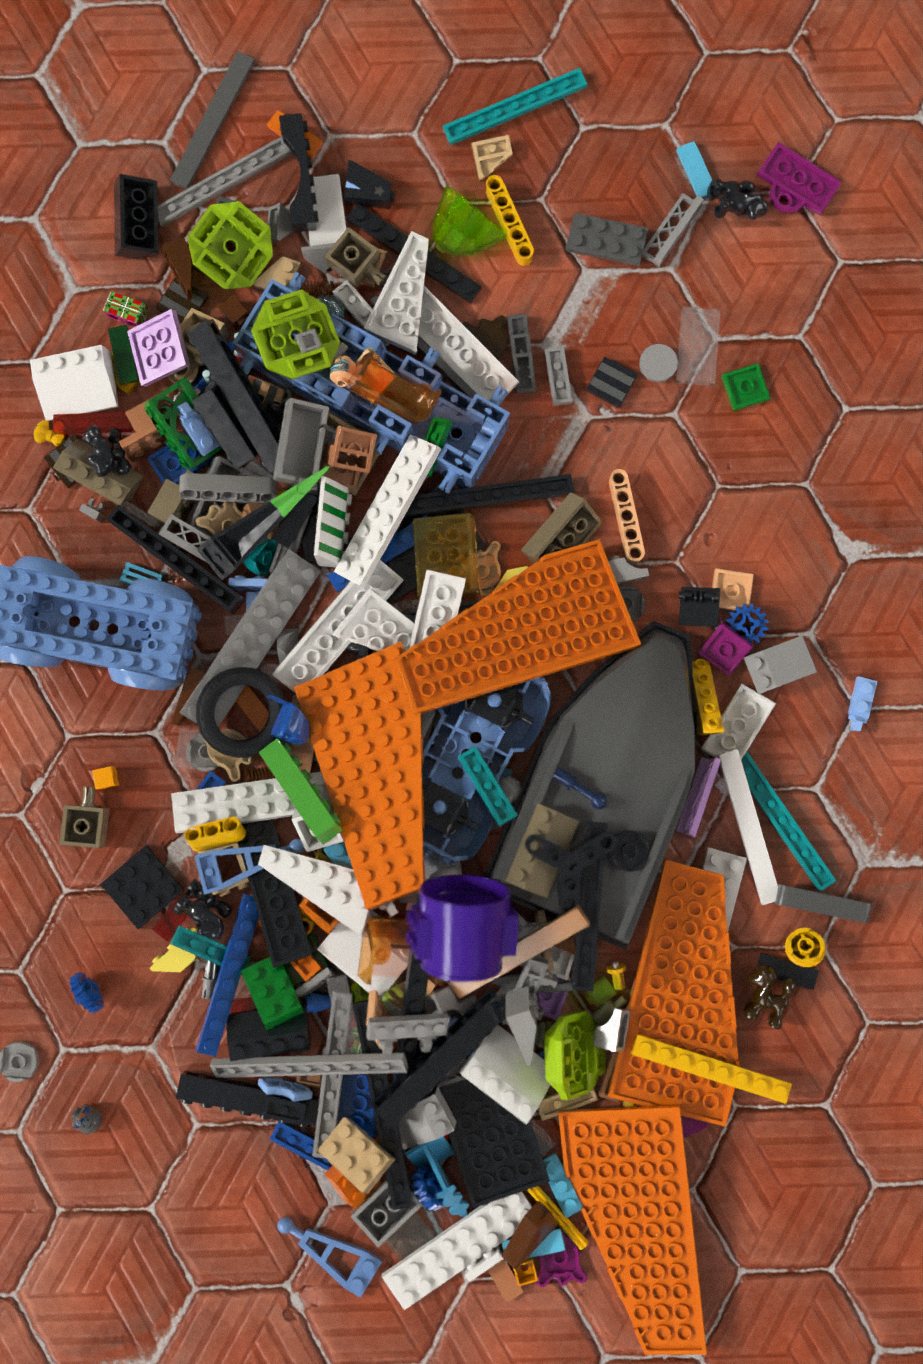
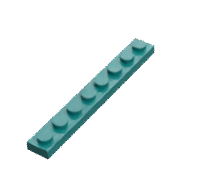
[443,68,587,146]
[741,752,836,892]

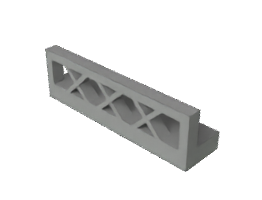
[642,193,704,267]
[158,514,211,562]

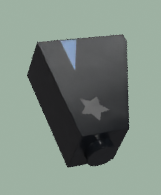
[344,160,395,209]

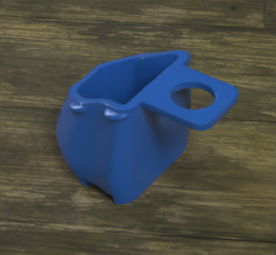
[267,695,309,745]

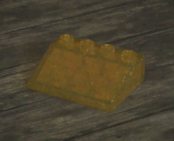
[413,513,480,597]

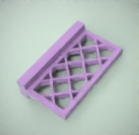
[675,757,721,838]

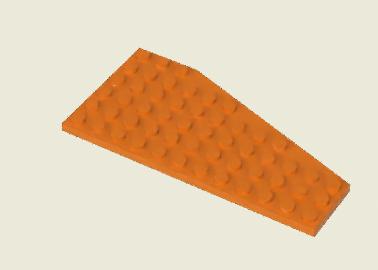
[396,539,641,715]
[294,642,425,910]
[607,860,740,1127]
[558,1105,707,1355]

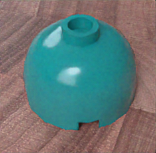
[243,537,278,576]

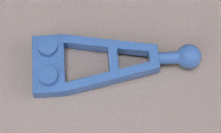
[194,839,305,895]
[277,1217,382,1298]

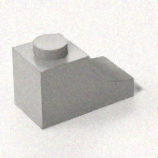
[608,556,649,585]
[593,1009,631,1051]

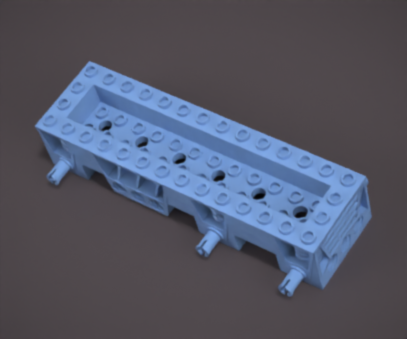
[232,272,510,493]

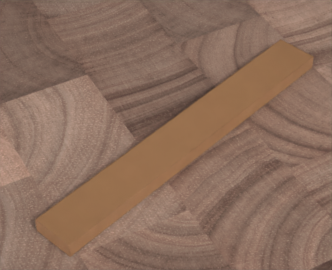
[447,906,591,999]

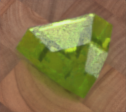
[432,185,507,255]

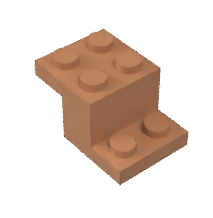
[119,394,168,458]
[318,426,377,490]

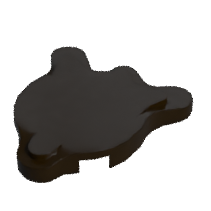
[462,315,507,361]

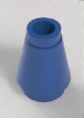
[305,993,333,1014]

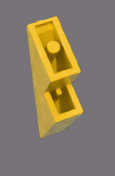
[692,659,724,735]

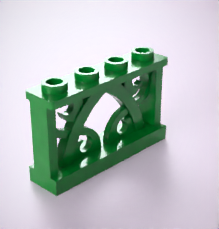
[144,377,223,470]

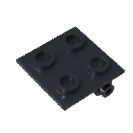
[678,587,720,627]

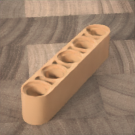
[609,469,645,564]

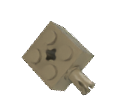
[324,227,387,288]
[147,469,195,531]
[59,786,110,848]

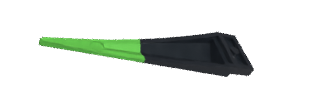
[196,466,330,580]

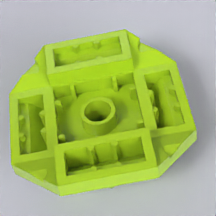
[187,201,273,289]

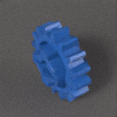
[726,604,769,644]
[69,972,104,1014]
[411,1165,444,1211]

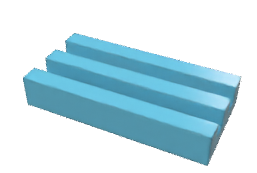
[119,562,164,584]

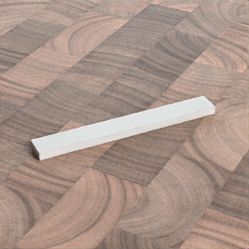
[717,748,778,905]

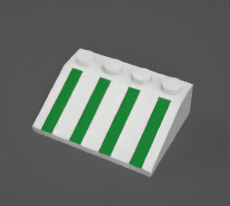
[314,476,352,567]

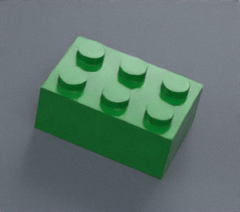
[240,957,304,1030]

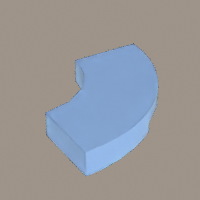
[258,1077,313,1102]

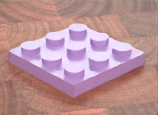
[127,309,190,386]

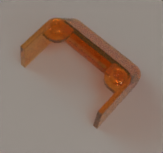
[346,351,442,424]
[357,916,445,987]

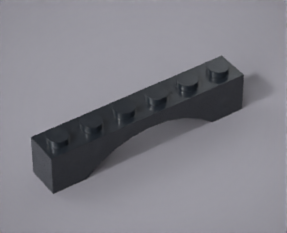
[279,113,319,233]

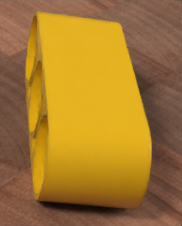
[184,817,246,852]

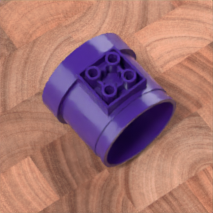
[406,875,519,982]

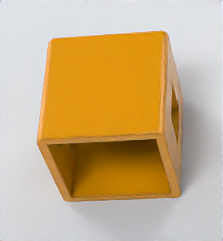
[92,766,119,790]
[514,1257,538,1286]

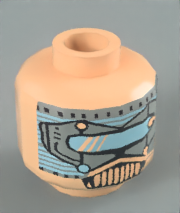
[329,356,356,387]

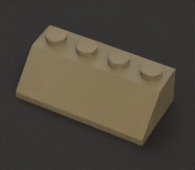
[53,439,144,510]
[521,492,603,564]
[506,804,579,899]

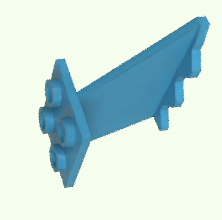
[405,1136,469,1217]

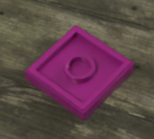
[698,622,754,676]

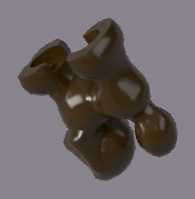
[744,964,796,1030]

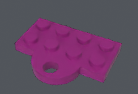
[756,142,842,216]

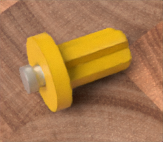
[606,961,627,990]

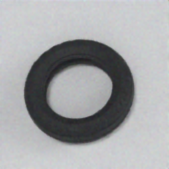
[196,667,286,758]

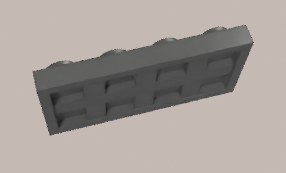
[566,213,648,266]

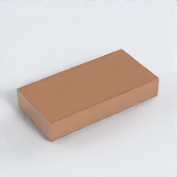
[488,1259,524,1303]

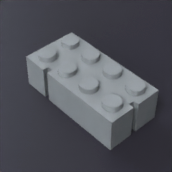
[273,398,329,487]

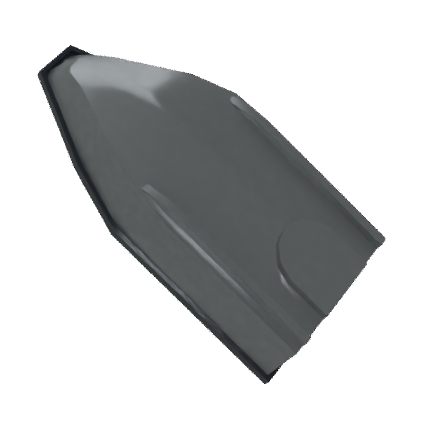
[483,621,697,950]

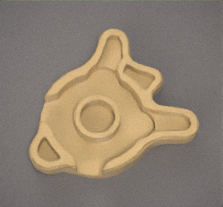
[195,502,243,536]
[459,541,501,597]
[204,729,251,782]

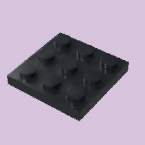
[100,845,184,929]

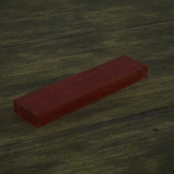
[53,412,132,435]

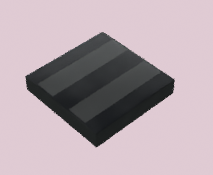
[586,356,638,408]

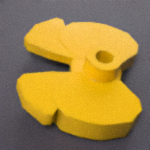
[34,420,66,446]

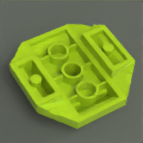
[251,289,340,380]
[544,1010,606,1100]

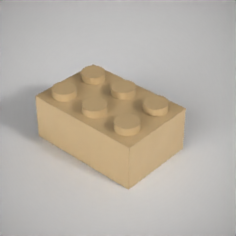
[318,1117,395,1193]

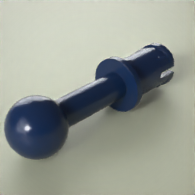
[552,767,607,809]

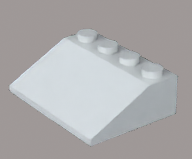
[30,345,119,421]
[317,910,410,998]
[458,1025,550,1125]

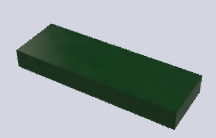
[108,325,139,385]

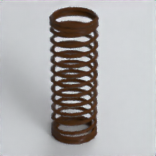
[301,281,334,296]
[245,766,275,782]

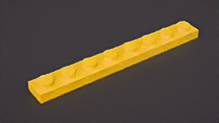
[631,1034,792,1104]

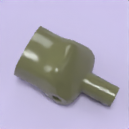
[591,995,628,1025]

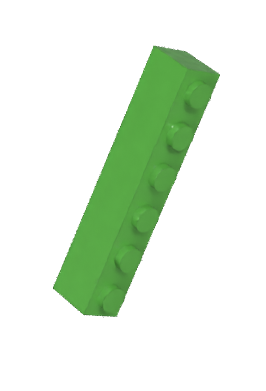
[259,738,343,845]

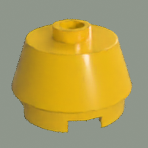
[785,928,826,967]

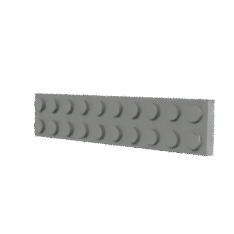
[179,549,321,727]

